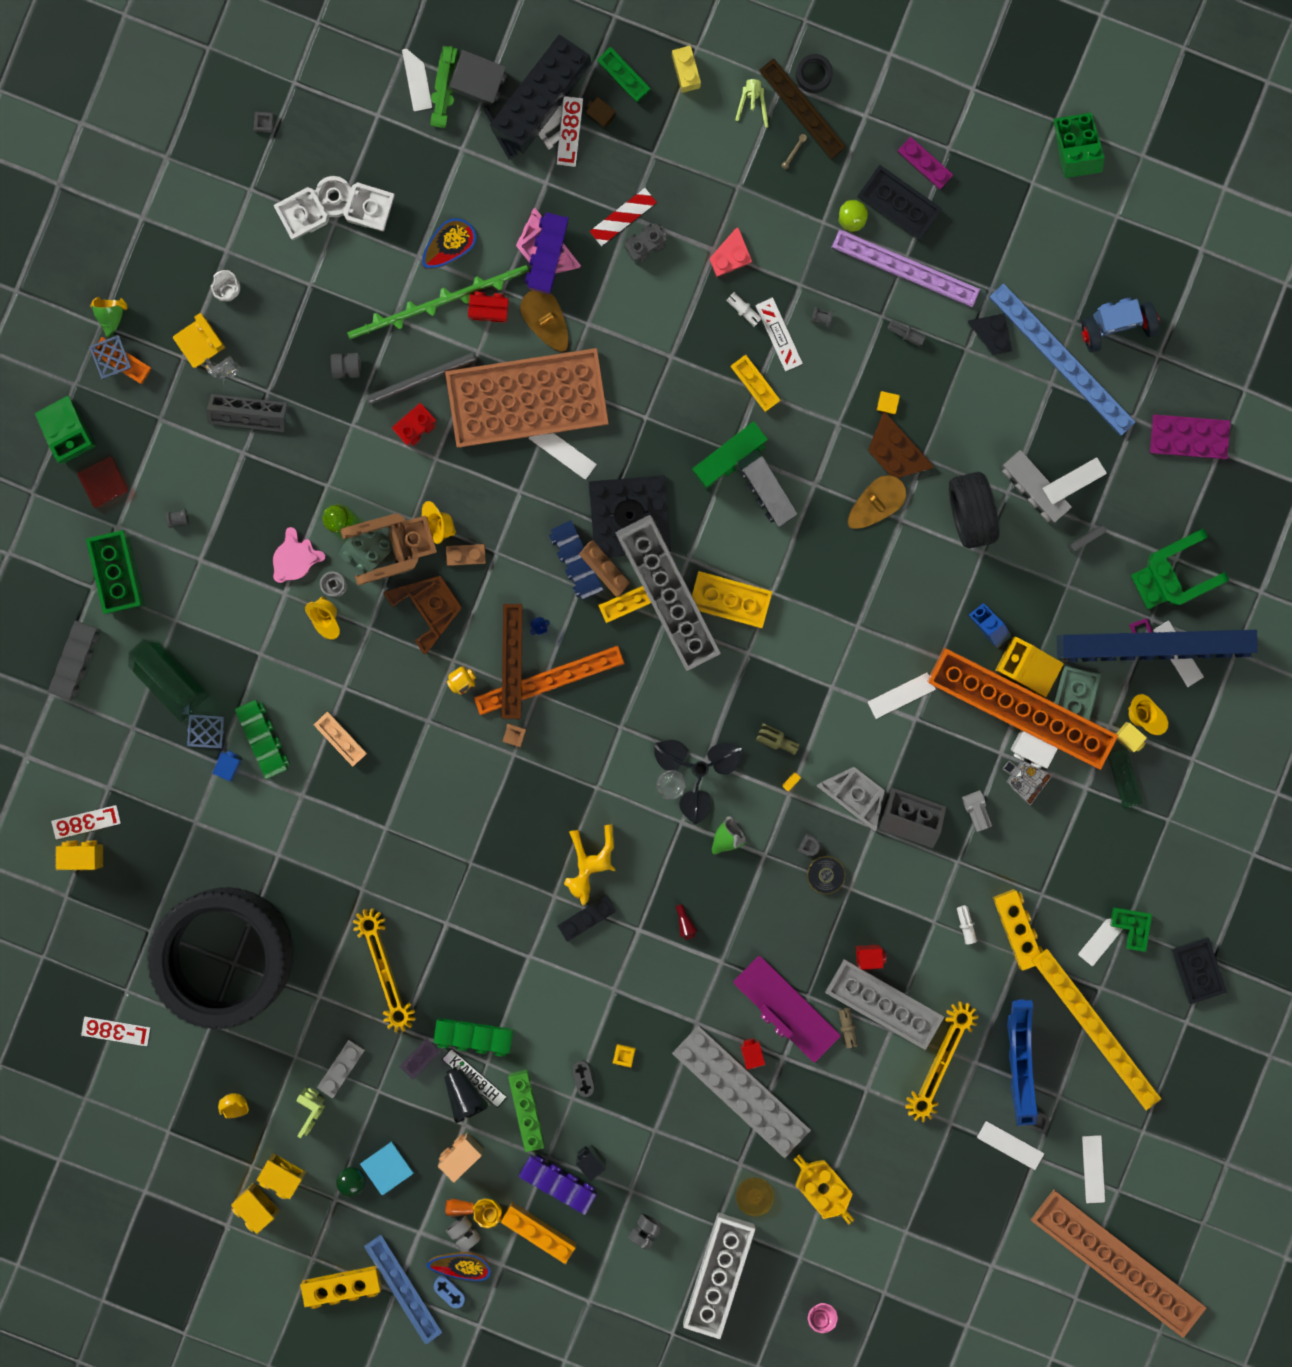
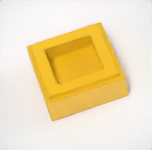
[876,391,900,415]
[782,773,801,792]
[613,1044,636,1068]

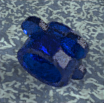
[530,617,550,635]

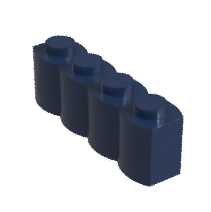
[549,520,603,600]

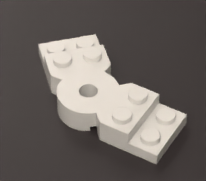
[273,176,395,241]

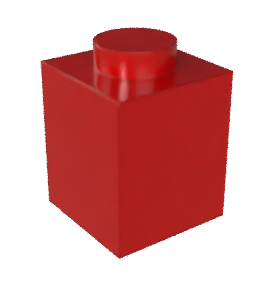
[740,1038,765,1070]

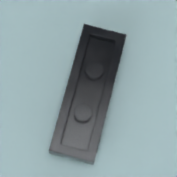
[557,895,616,942]

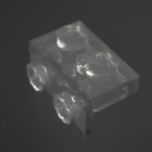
[205,356,240,380]

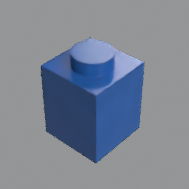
[212,750,242,781]

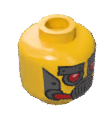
[447,666,477,695]

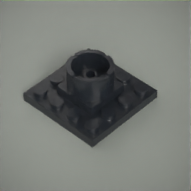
[589,475,671,557]

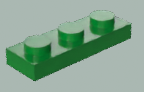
[597,47,650,103]

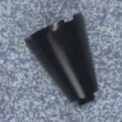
[444,1067,490,1123]

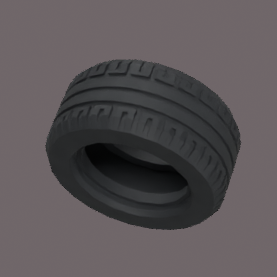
[949,472,999,549]

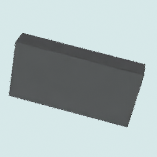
[1068,526,1107,552]

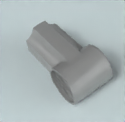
[962,790,992,832]

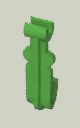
[430,46,459,128]

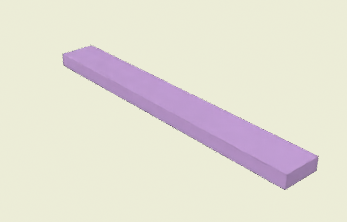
[832,229,980,308]

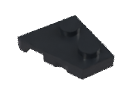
[967,313,1012,356]

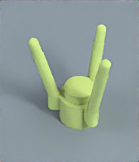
[735,79,768,128]

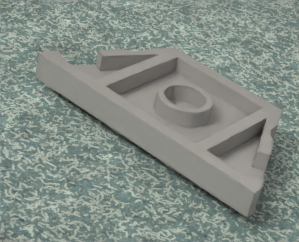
[817,767,885,831]

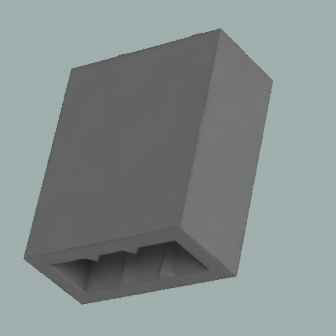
[448,50,507,106]

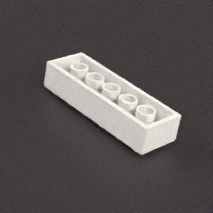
[683,1213,755,1339]

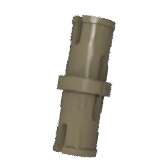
[838,1008,858,1048]

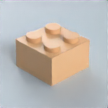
[438,1132,484,1183]

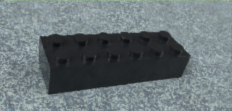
[490,34,592,154]

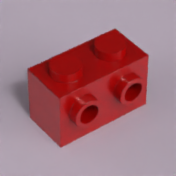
[392,403,437,447]

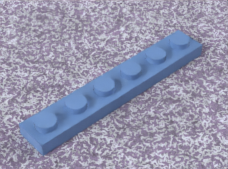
[364,1235,442,1344]

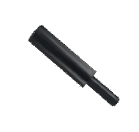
[483,106,518,160]

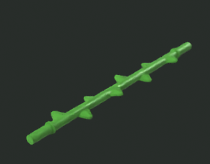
[347,265,529,339]

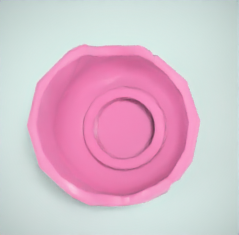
[807,1303,838,1334]

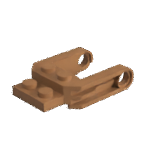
[340,513,437,585]

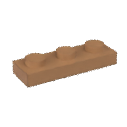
[579,540,630,597]

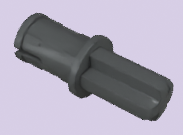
[888,320,926,348]

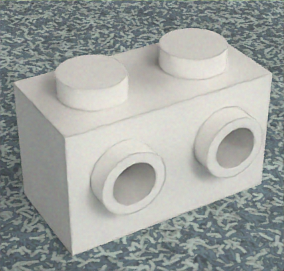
[1011,730,1058,769]

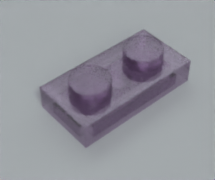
[399,1038,440,1080]

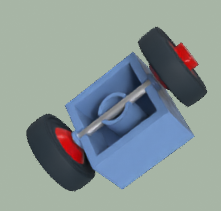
[1081,297,1160,353]

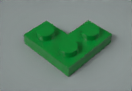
[1110,907,1152,952]

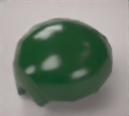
[336,1167,366,1197]

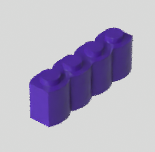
[525,212,569,295]
[519,1154,597,1215]

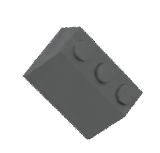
[879,788,946,848]

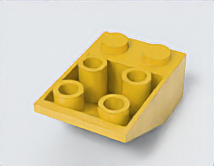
[995,637,1064,697]

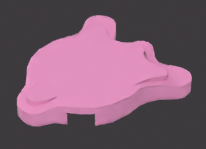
[273,527,326,583]

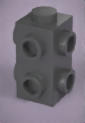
[624,223,668,263]

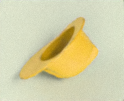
[422,501,456,544]
[305,596,340,639]
[1128,694,1168,735]

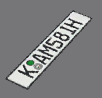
[441,1048,507,1108]

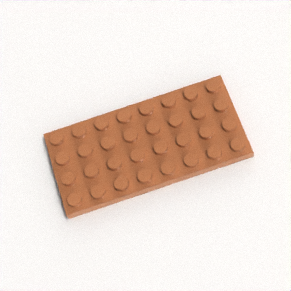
[445,348,609,448]

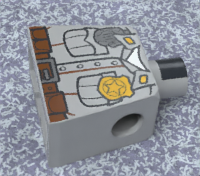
[1002,760,1052,805]

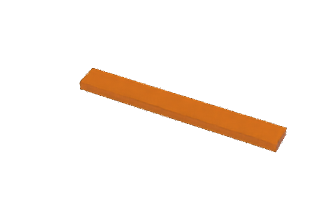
[474,646,625,715]

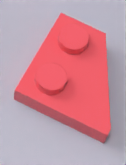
[709,228,752,277]

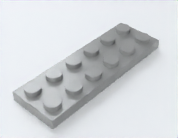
[825,959,944,1050]

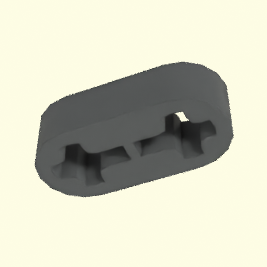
[572,1060,594,1097]

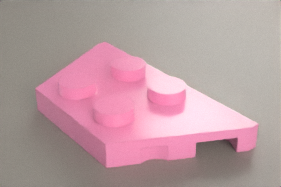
[516,208,581,273]

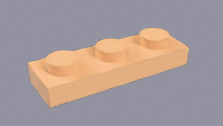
[313,712,367,767]

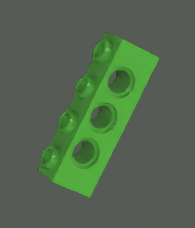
[508,1069,545,1152]

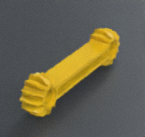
[353,908,416,1032]
[905,1001,978,1122]

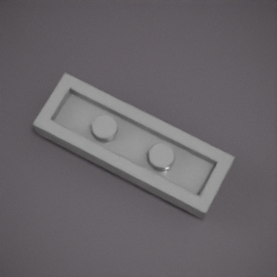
[317,1039,365,1098]

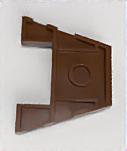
[383,576,462,655]

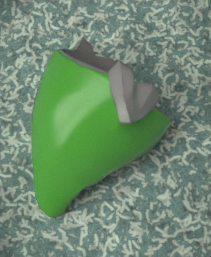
[712,817,747,855]

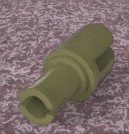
[756,723,800,755]

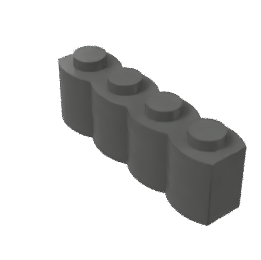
[48,620,101,701]

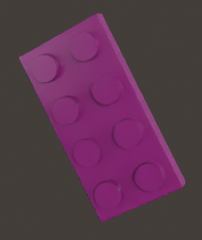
[1150,415,1230,460]

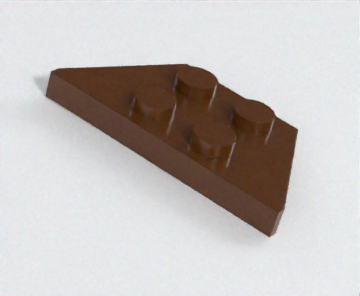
[868,412,934,478]

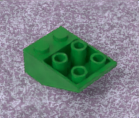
[1054,112,1104,178]
[35,395,96,464]

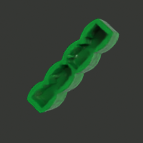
[235,699,290,779]
[433,1018,513,1056]

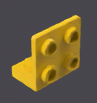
[173,313,226,368]

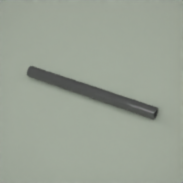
[366,353,476,405]

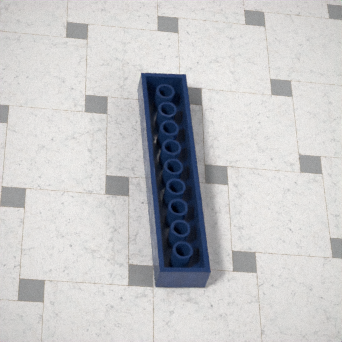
[1057,630,1258,662]

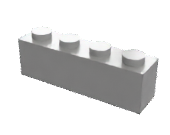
[1001,450,1071,524]

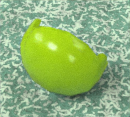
[838,200,868,232]

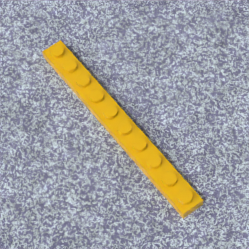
[1032,949,1161,1110]

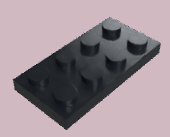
[857,165,942,241]

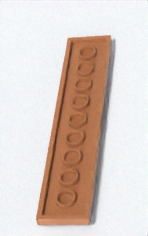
[1030,1189,1206,1338]

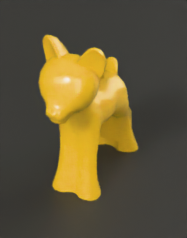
[564,824,616,905]

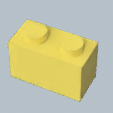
[672,45,701,93]

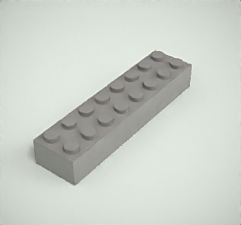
[615,515,721,671]

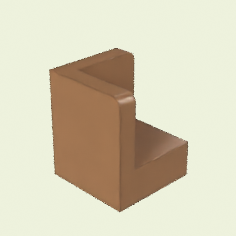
[502,723,527,748]

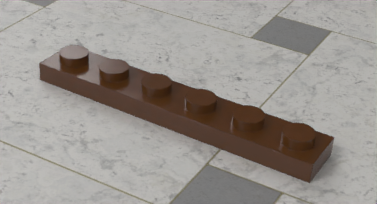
[502,604,523,719]

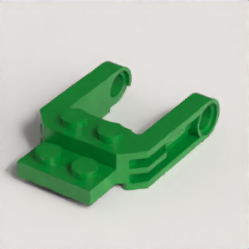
[1130,528,1230,610]

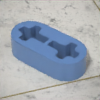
[434,1276,465,1308]

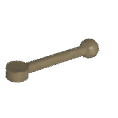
[782,134,807,169]

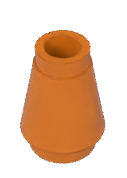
[445,1198,474,1218]

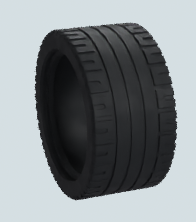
[147,887,294,1029]

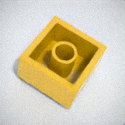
[56,840,103,870]
[257,1153,306,1199]
[231,1182,280,1234]

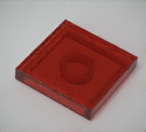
[77,457,129,508]

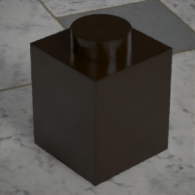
[585,97,616,130]

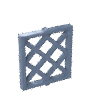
[89,335,132,379]
[187,715,224,748]

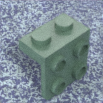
[338,530,393,575]

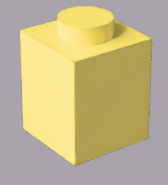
[1116,722,1147,752]

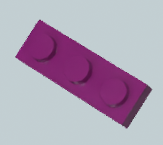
[897,136,953,190]

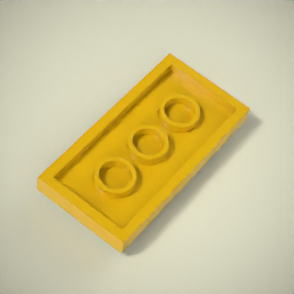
[692,571,773,628]

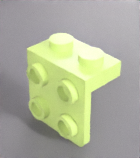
[296,1087,325,1139]

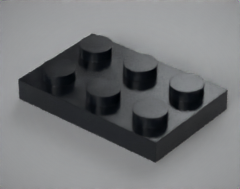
[1171,937,1227,1004]

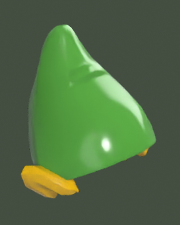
[90,297,128,338]

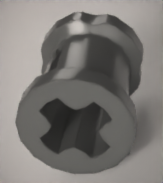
[810,306,833,328]
[166,509,189,528]

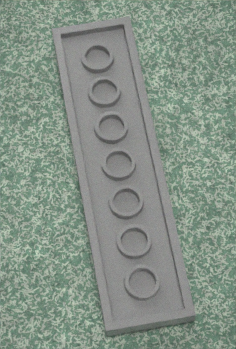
[672,1025,811,1158]

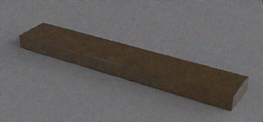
[759,58,846,160]

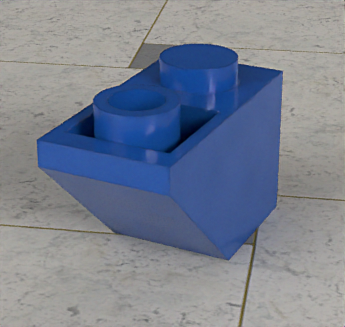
[969,603,1012,648]

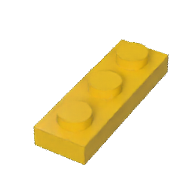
[730,355,781,412]
[598,586,651,623]

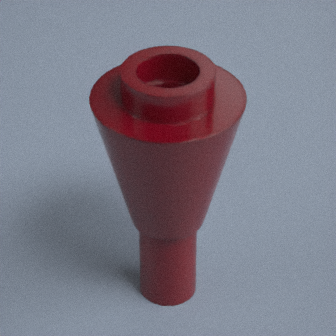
[676,904,698,940]

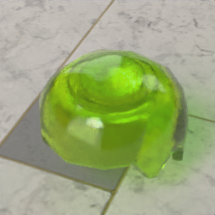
[322,504,354,533]

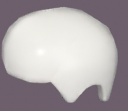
[211,270,241,301]

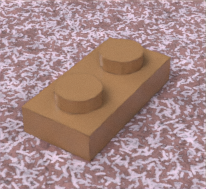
[446,544,486,566]

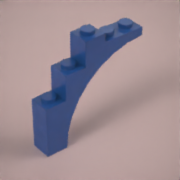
[1007,999,1038,1126]

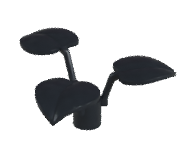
[654,740,742,825]

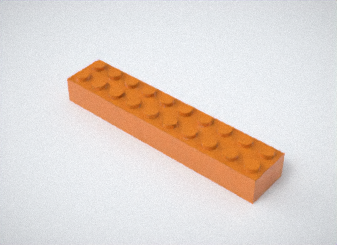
[927,647,1119,770]

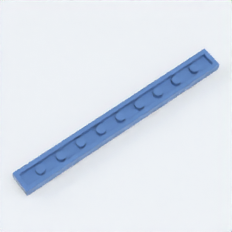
[989,283,1135,436]

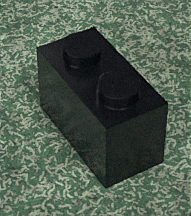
[576,1145,606,1182]

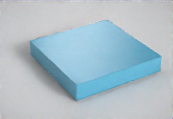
[360,1141,414,1195]

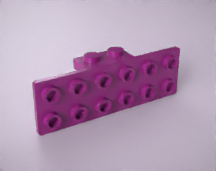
[733,956,840,1062]

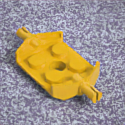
[794,1155,854,1225]

